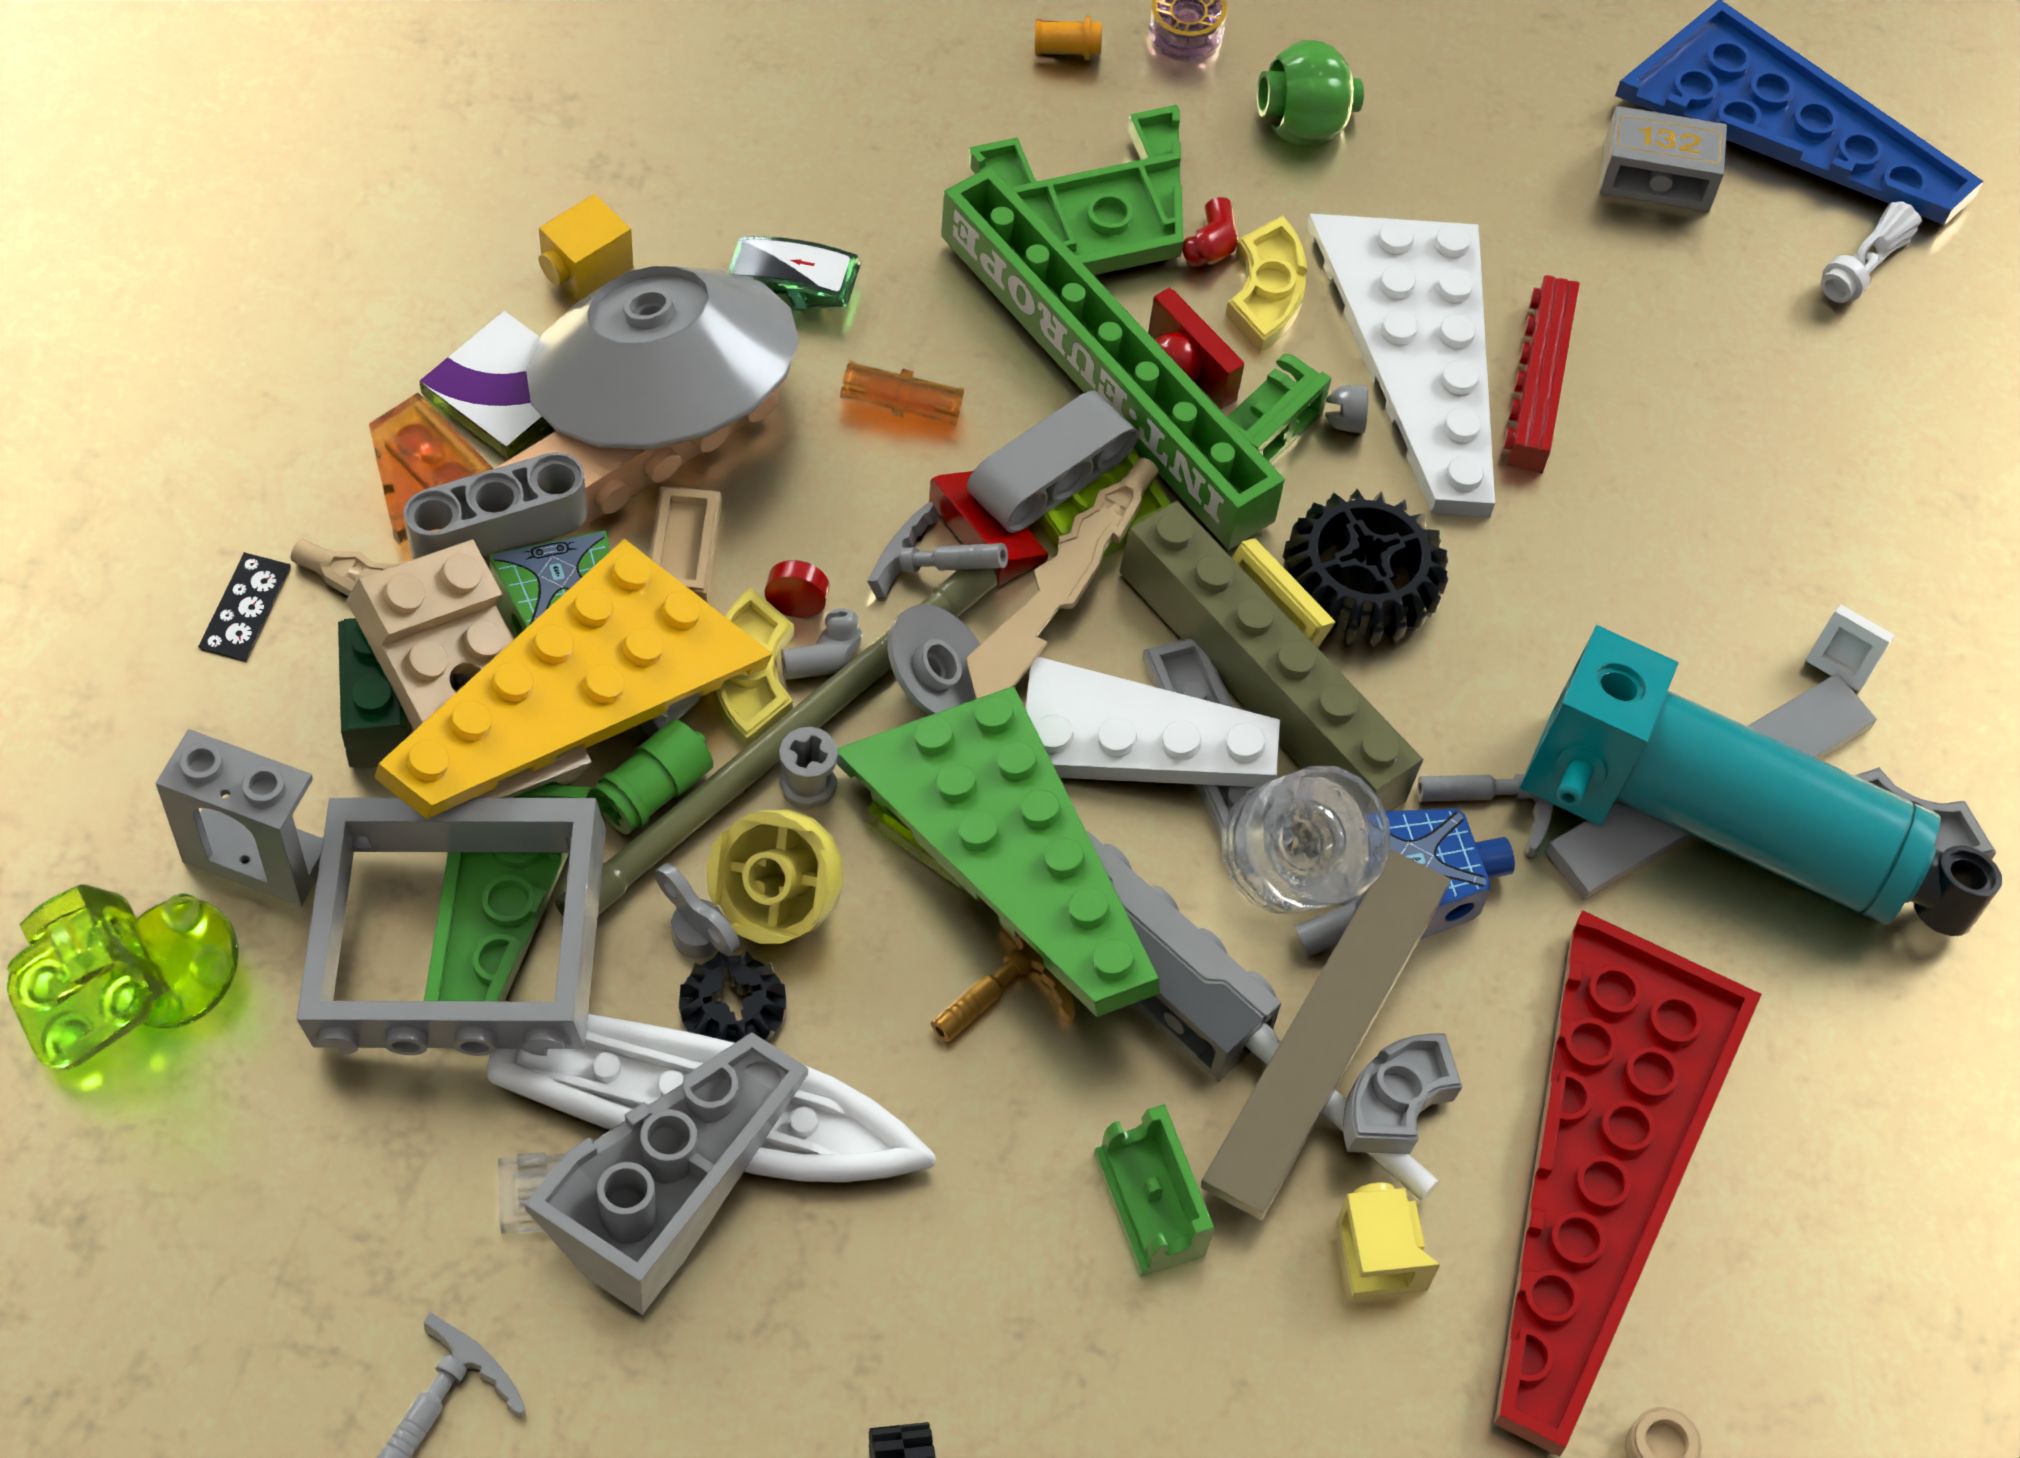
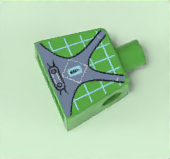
[489,530,610,638]

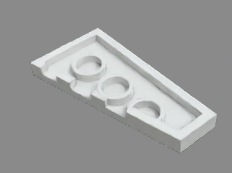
[1026,657,1280,788]

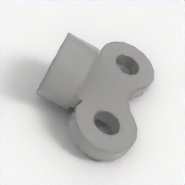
[655,863,740,958]

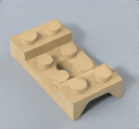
[346,539,592,798]

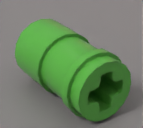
[590,719,713,835]

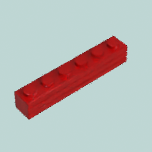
[1503,275,1580,473]

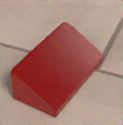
[929,471,1049,587]

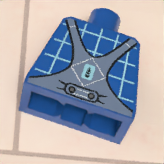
[1350,809,1515,940]

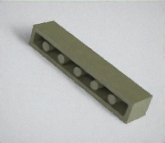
[1119,501,1424,826]

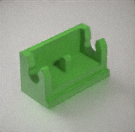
[1227,354,1332,464]
[1094,1104,1214,1276]

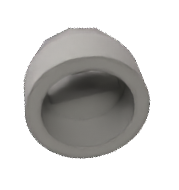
[1325,385,1368,433]

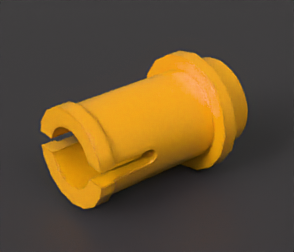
[1035,16,1102,61]

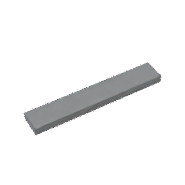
[1545,673,1877,901]

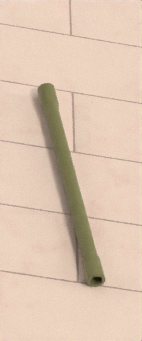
[555,569,997,916]

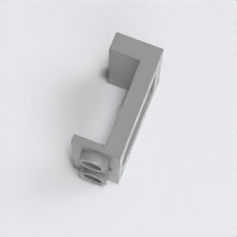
[155,729,323,907]

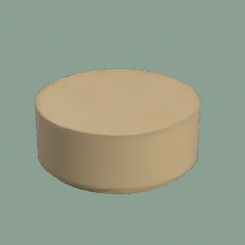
[1625,1407,1702,1458]

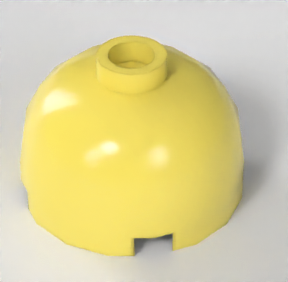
[706,810,844,944]

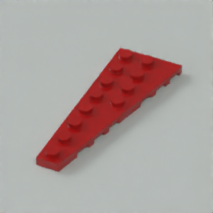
[1494,910,1762,1457]

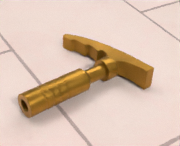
[930,924,1075,1042]

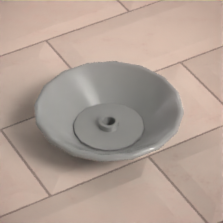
[526,266,799,449]

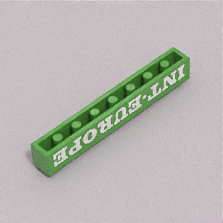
[941,166,1285,550]

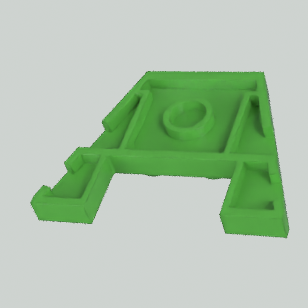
[968,105,1183,275]

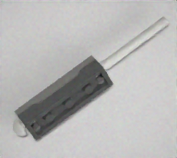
[1087,831,1439,1201]

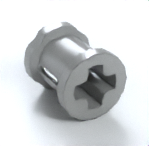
[779,727,838,809]

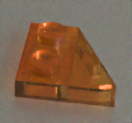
[369,393,493,545]

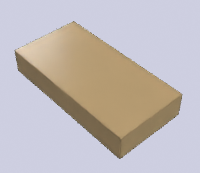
[649,486,721,602]

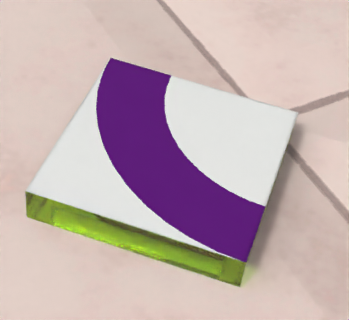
[419,311,549,459]

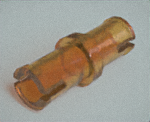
[840,360,965,426]

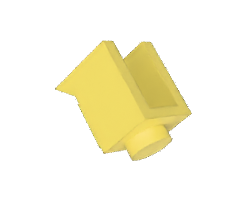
[1337,1182,1440,1298]

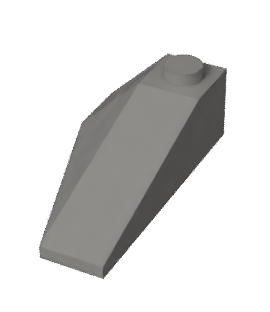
[524,1032,808,1315]

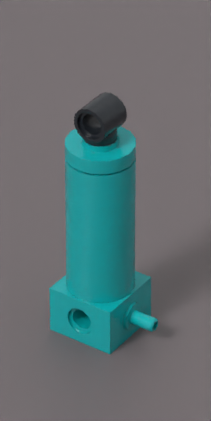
[1519,625,2002,936]

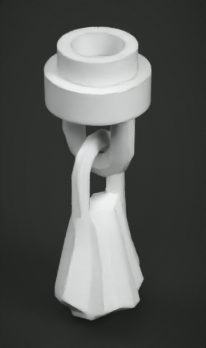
[1821,202,1922,303]

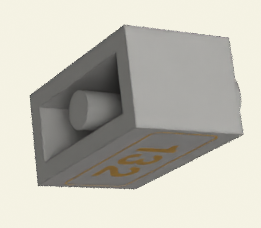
[1599,106,1727,212]

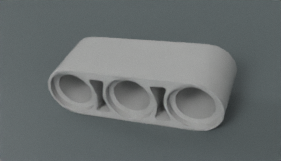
[966,390,1139,533]
[403,452,588,559]

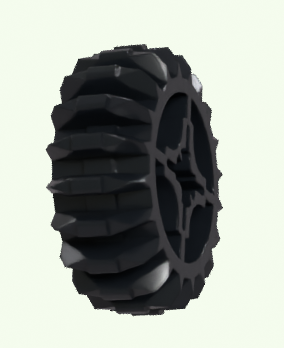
[1282,488,1448,647]

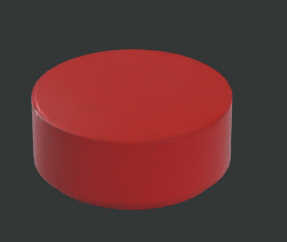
[764,560,830,618]

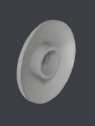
[887,604,980,715]

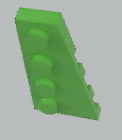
[424,784,591,1002]

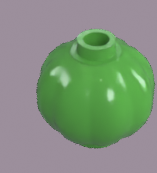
[1256,40,1364,146]

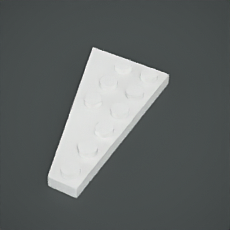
[1306,213,1495,517]

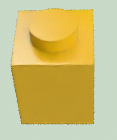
[538,193,634,301]

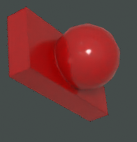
[1148,287,1245,410]

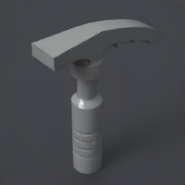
[867,502,1008,598]
[1417,774,1554,857]
[377,1312,526,1458]

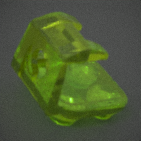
[7,884,171,1070]

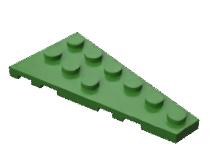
[837,686,1160,1017]

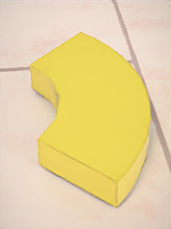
[1226,216,1307,352]
[714,587,794,748]

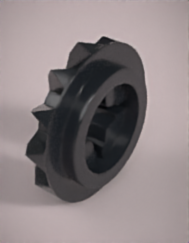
[679,950,787,1043]

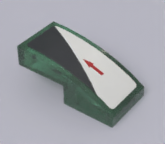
[728,236,861,309]

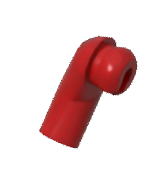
[1182,197,1238,267]

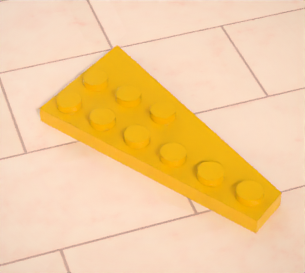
[374,539,773,819]

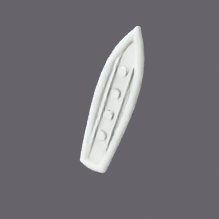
[487,1013,936,1182]

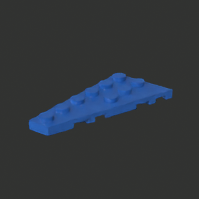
[1615,0,1983,225]

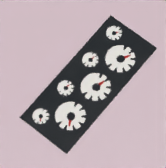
[198,552,291,660]

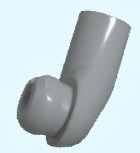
[781,608,862,680]
[1295,882,1370,957]

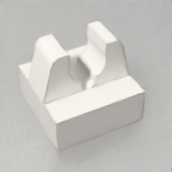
[1805,604,1895,692]

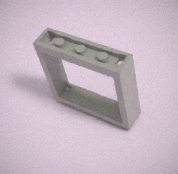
[297,798,606,1056]

